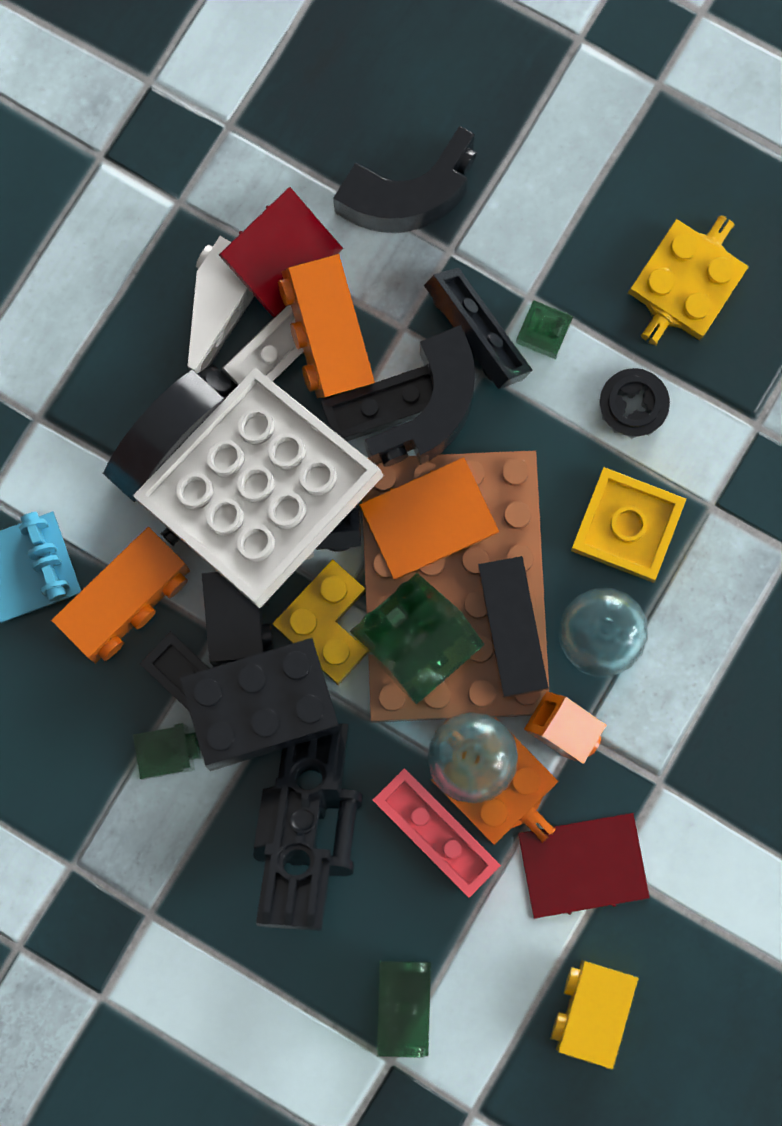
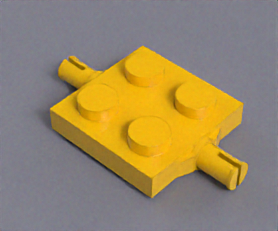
[628,216,749,345]

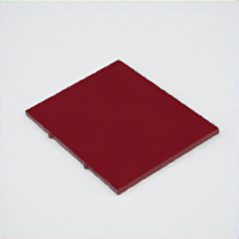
[219,187,344,318]
[518,813,650,919]

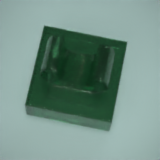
[516,300,573,359]

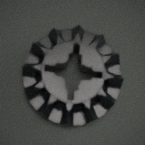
[599,368,670,439]

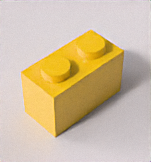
[551,960,639,1069]

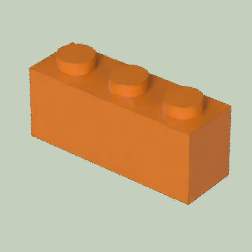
[278,254,375,398]
[51,526,190,664]

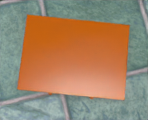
[359,457,500,580]

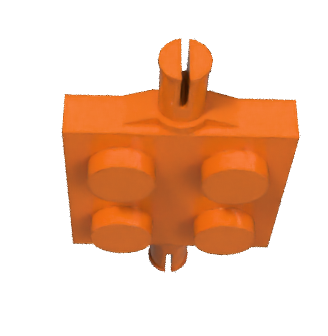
[431,717,559,845]

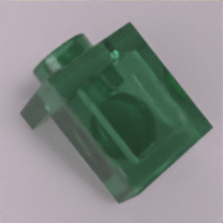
[133,723,201,780]

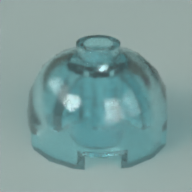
[558,588,648,677]
[427,712,519,804]

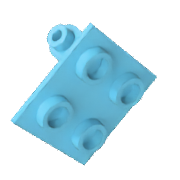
[0,511,81,623]

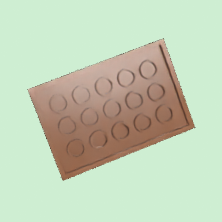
[362,451,549,723]

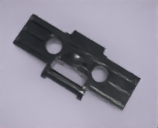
[253,723,363,931]

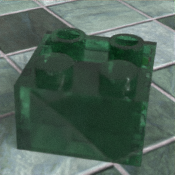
[350,573,485,705]

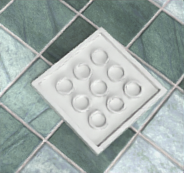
[133,368,384,609]

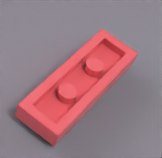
[373,768,501,898]

